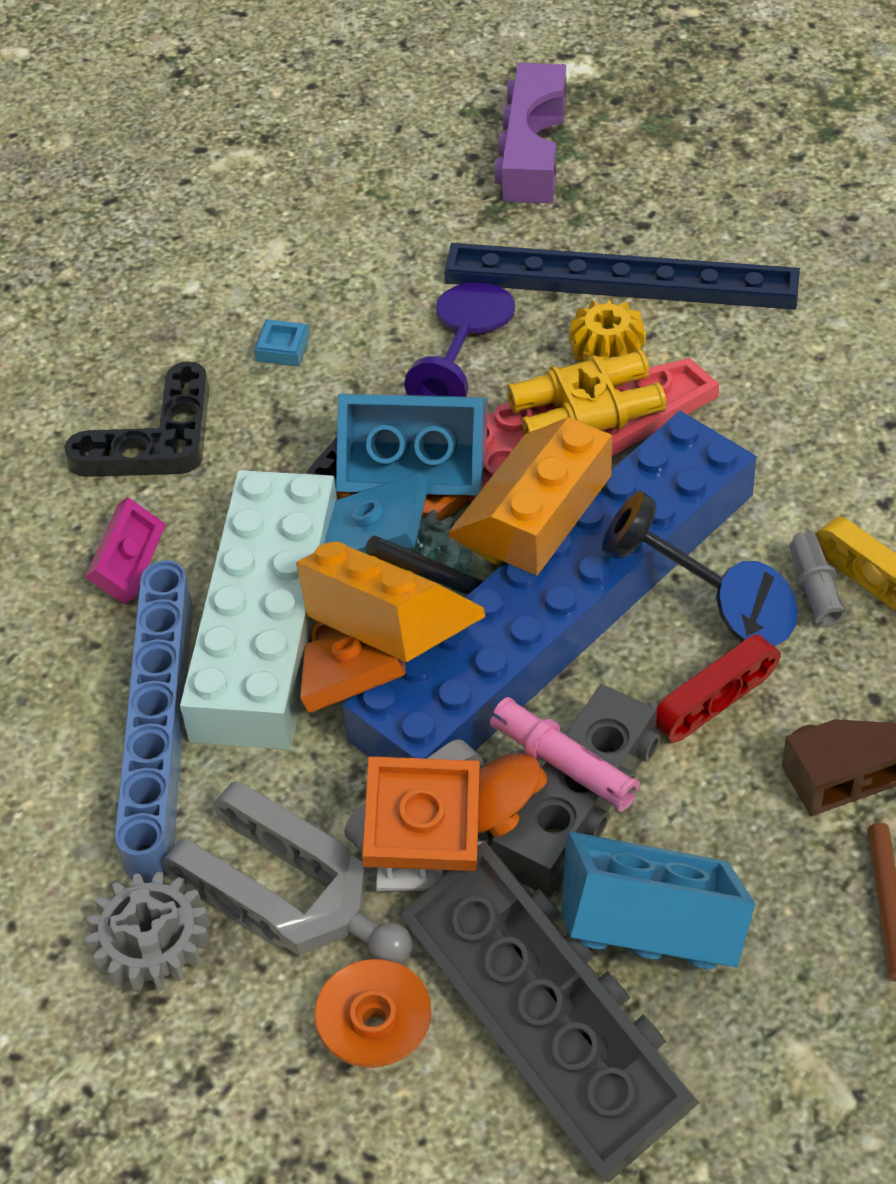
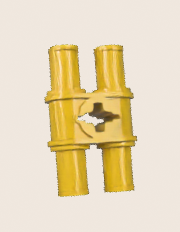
[507,349,666,435]

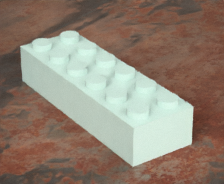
[180,470,337,750]

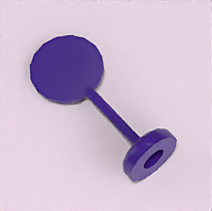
[404,282,515,397]

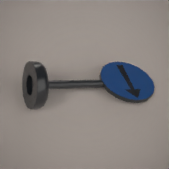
[602,491,798,647]

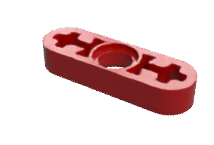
[656,634,781,743]

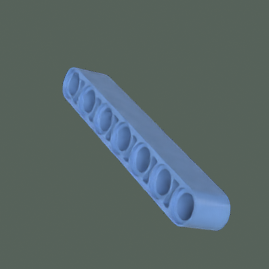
[115,560,193,883]

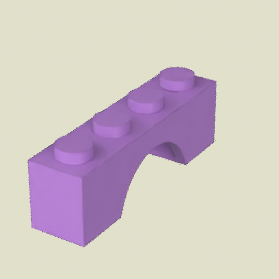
[495,63,567,204]

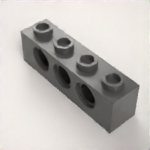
[492,684,661,898]

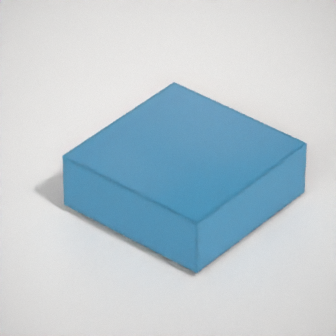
[254,319,310,367]

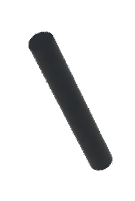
[365,535,483,595]

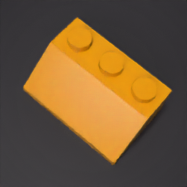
[449,417,612,576]
[296,541,485,662]

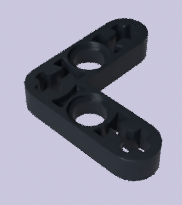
[64,361,209,477]

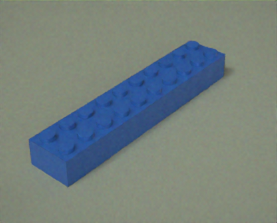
[342,410,757,759]

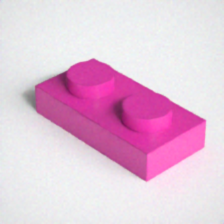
[85,497,166,604]

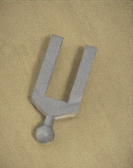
[161,781,413,964]

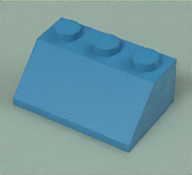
[336,393,488,496]
[561,831,756,969]

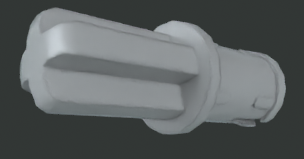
[789,532,847,627]

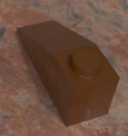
[782,719,896,816]

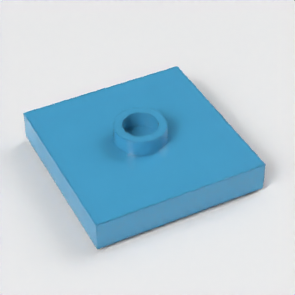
[324,472,428,554]

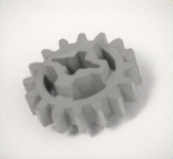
[85,872,210,992]

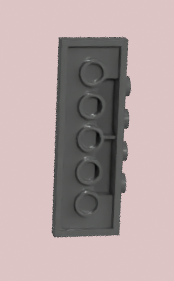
[400,841,700,1183]

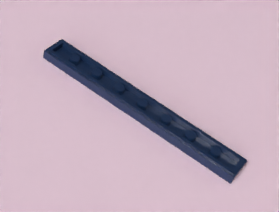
[444,243,800,310]

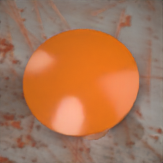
[478,752,548,837]

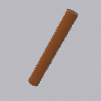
[867,823,896,981]

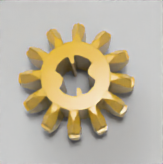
[569,298,646,362]

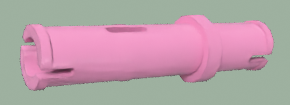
[490,697,640,812]

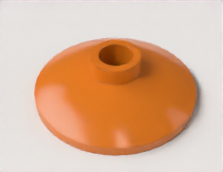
[315,959,432,1068]

